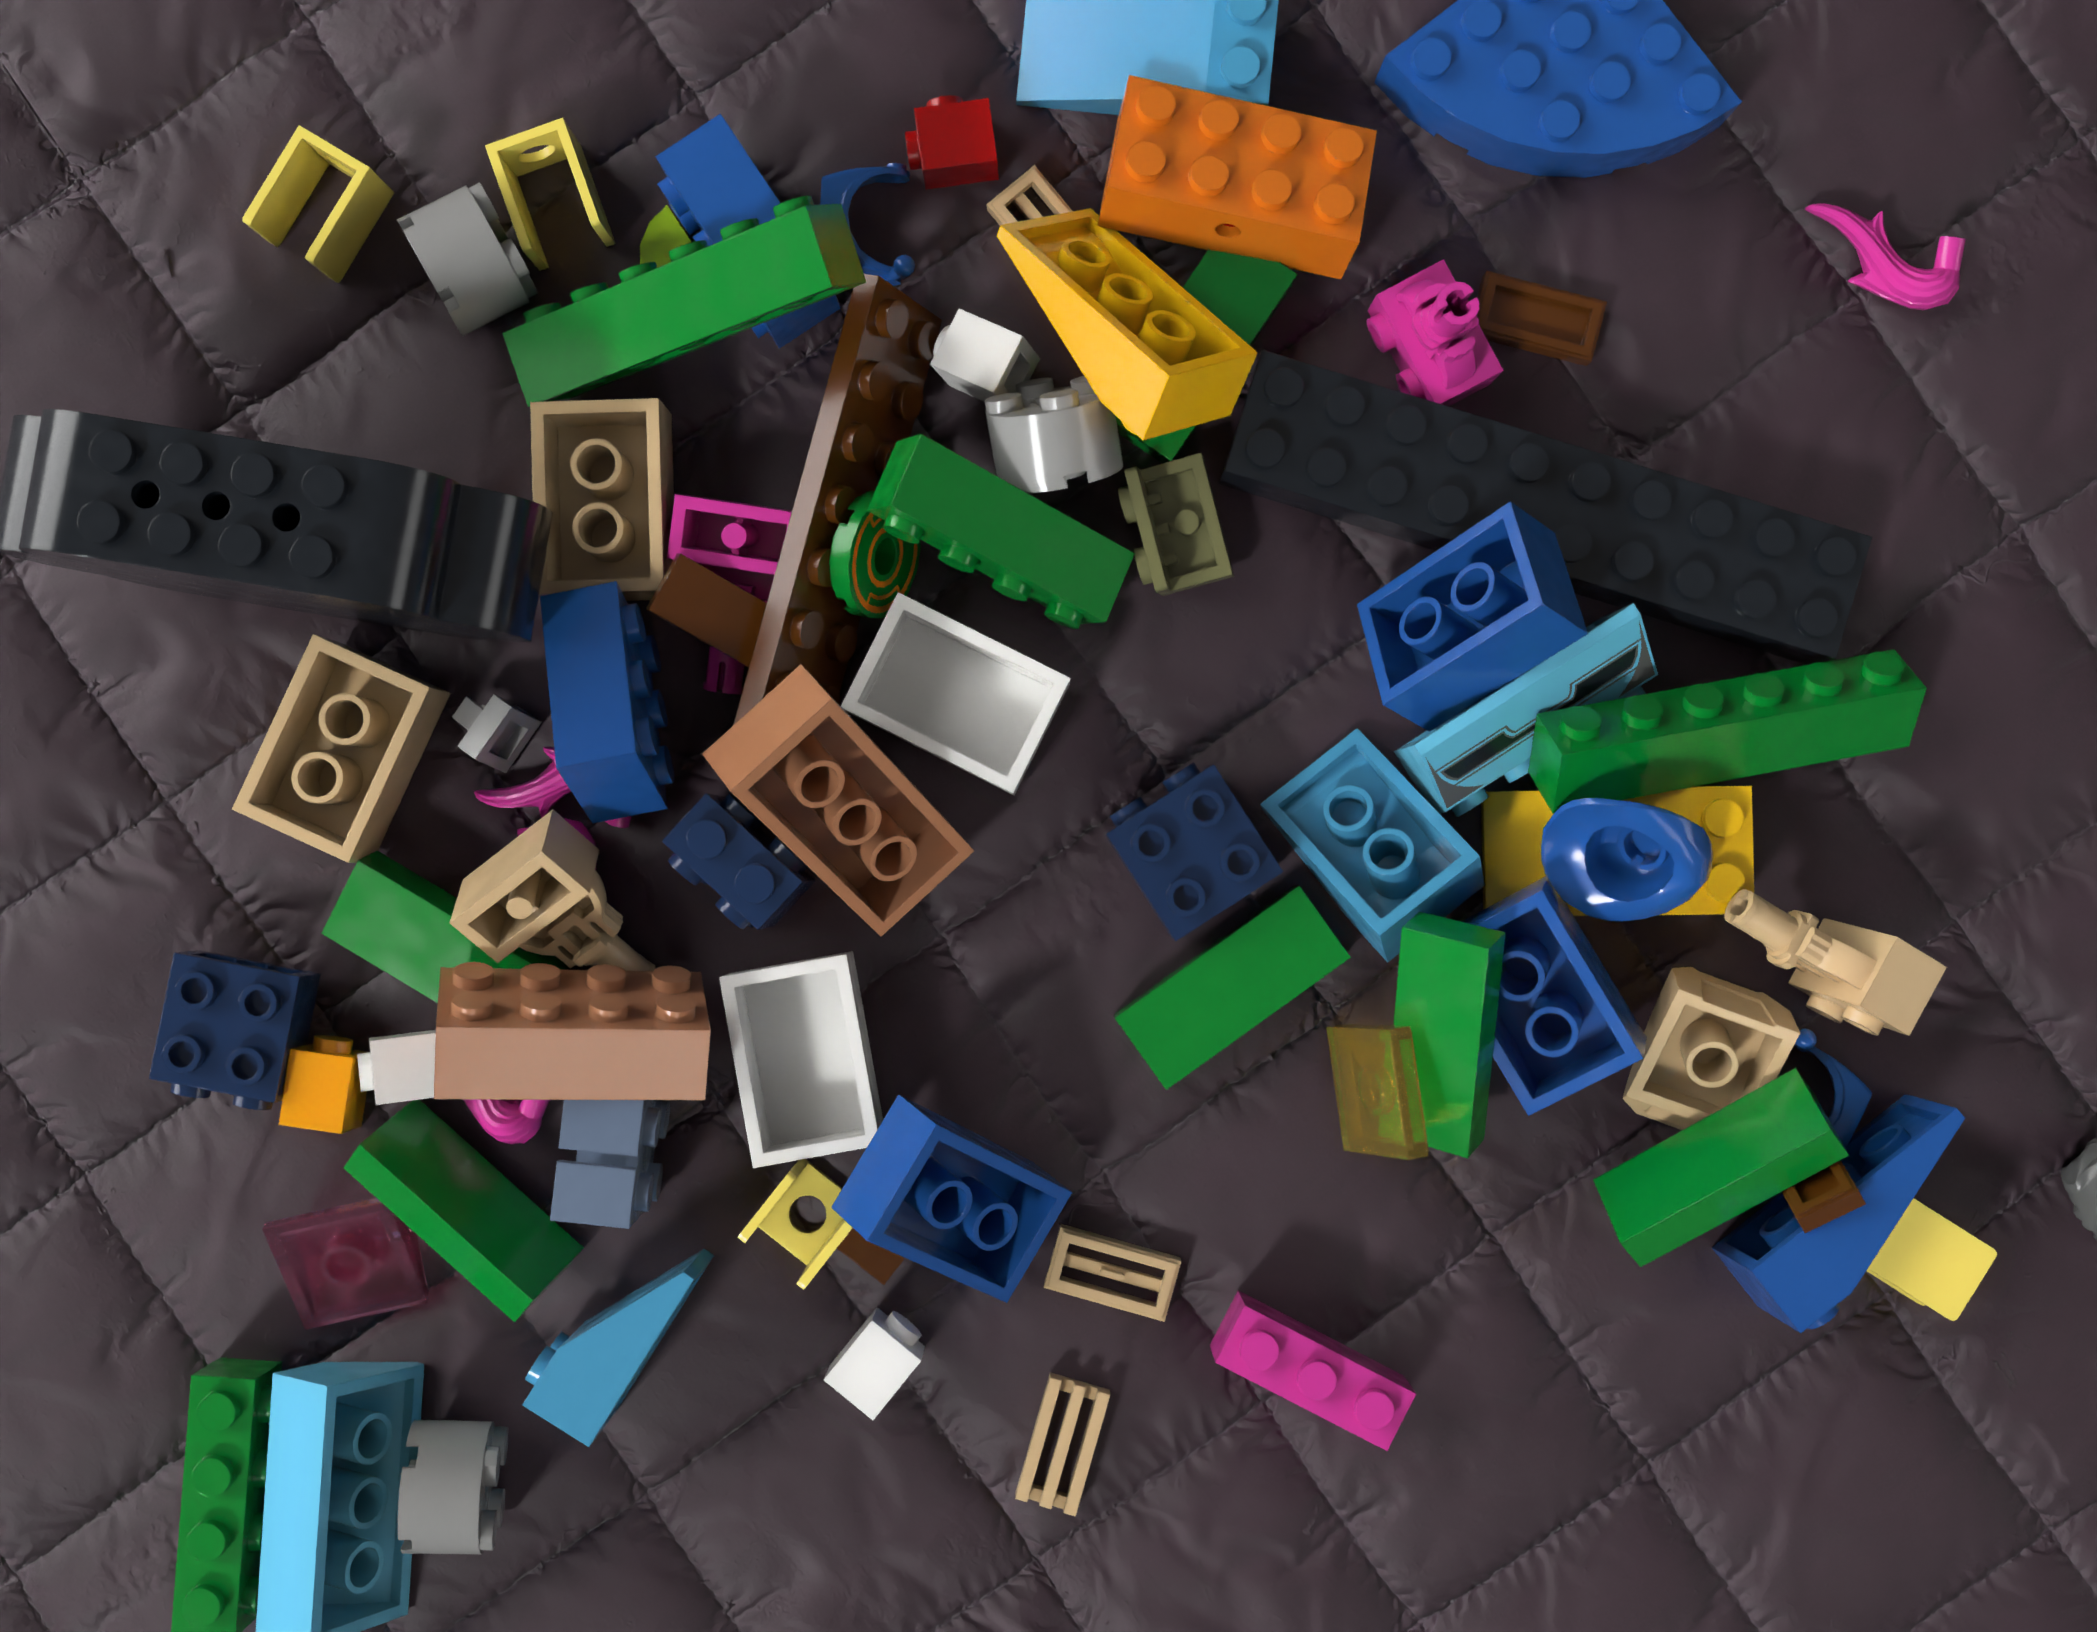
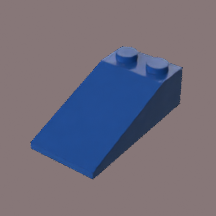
[1712,1094,1965,1333]

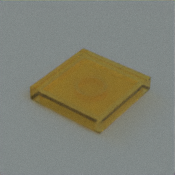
[1326,1024,1429,1160]

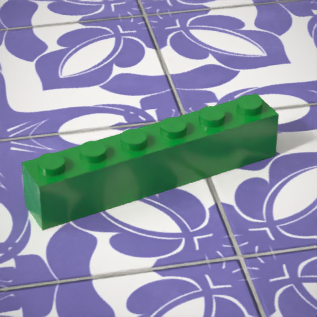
[502,196,867,407]
[1528,649,1927,813]

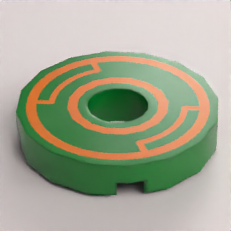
[829,490,921,618]

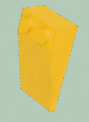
[997,208,1258,440]
[1481,786,1754,916]

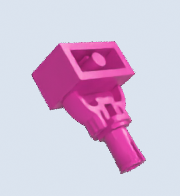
[1366,259,1504,407]
[667,494,792,695]

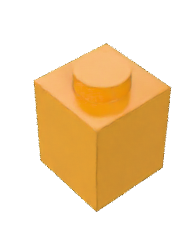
[279,1035,367,1134]

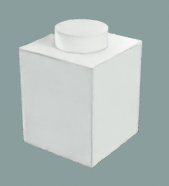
[930,308,1040,402]
[357,1030,436,1105]
[824,1308,925,1420]

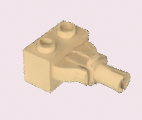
[449,809,655,971]
[1724,890,1947,1036]

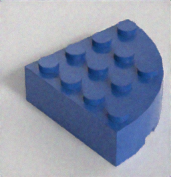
[1374,0,1742,178]

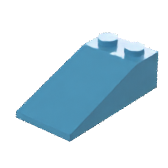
[1016,0,1279,115]

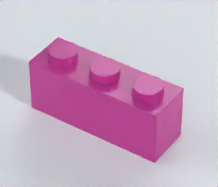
[1210,1290,1416,1451]

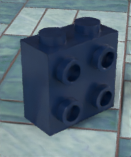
[1105,762,1283,941]
[662,793,816,930]
[149,950,321,1110]

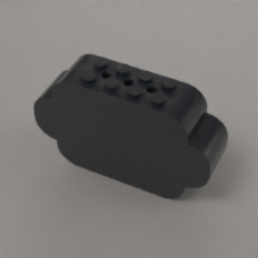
[0,409,553,643]

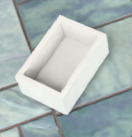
[841,592,1071,795]
[719,951,883,1168]

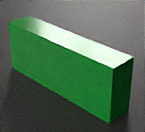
[1116,249,1297,464]
[321,851,569,1003]
[1113,885,1351,1090]
[1385,912,1505,1159]
[1593,1068,1849,1267]
[344,1100,584,1323]

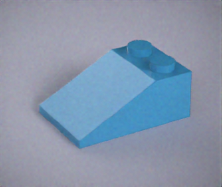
[1260,728,1485,963]
[522,1249,714,1447]

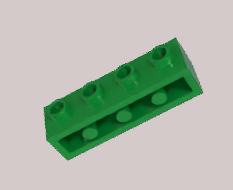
[866,434,1135,629]
[171,1357,282,1632]

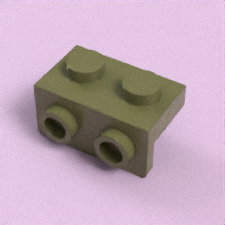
[1118,453,1234,596]

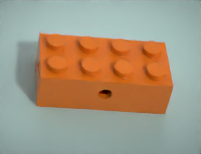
[1097,75,1377,280]

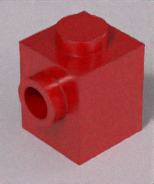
[905,95,999,190]

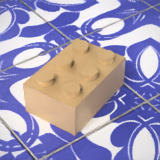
[530,398,674,601]
[232,634,451,863]

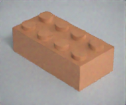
[702,664,974,937]
[434,962,711,1100]

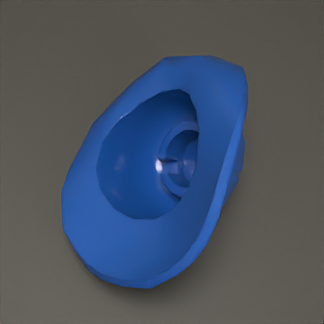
[1541,798,1713,922]

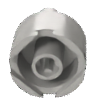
[397,182,538,337]
[984,376,1123,493]
[398,1420,508,1555]

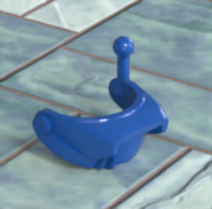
[820,163,915,286]
[1794,1028,1872,1149]

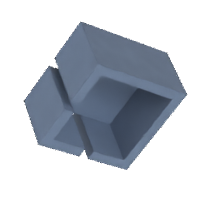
[550,1100,670,1229]

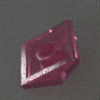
[262,1198,430,1330]

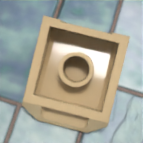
[1623,967,1800,1130]

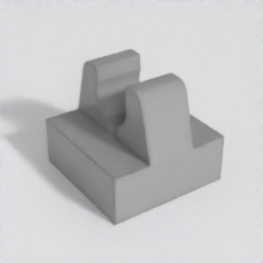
[452,694,541,773]

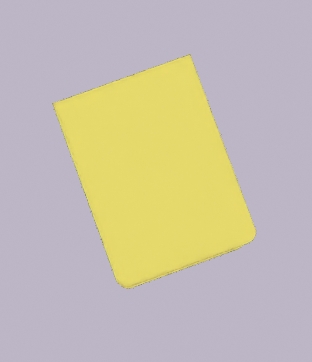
[485,118,616,271]
[242,125,395,283]
[737,1159,853,1290]
[1866,1198,1997,1321]

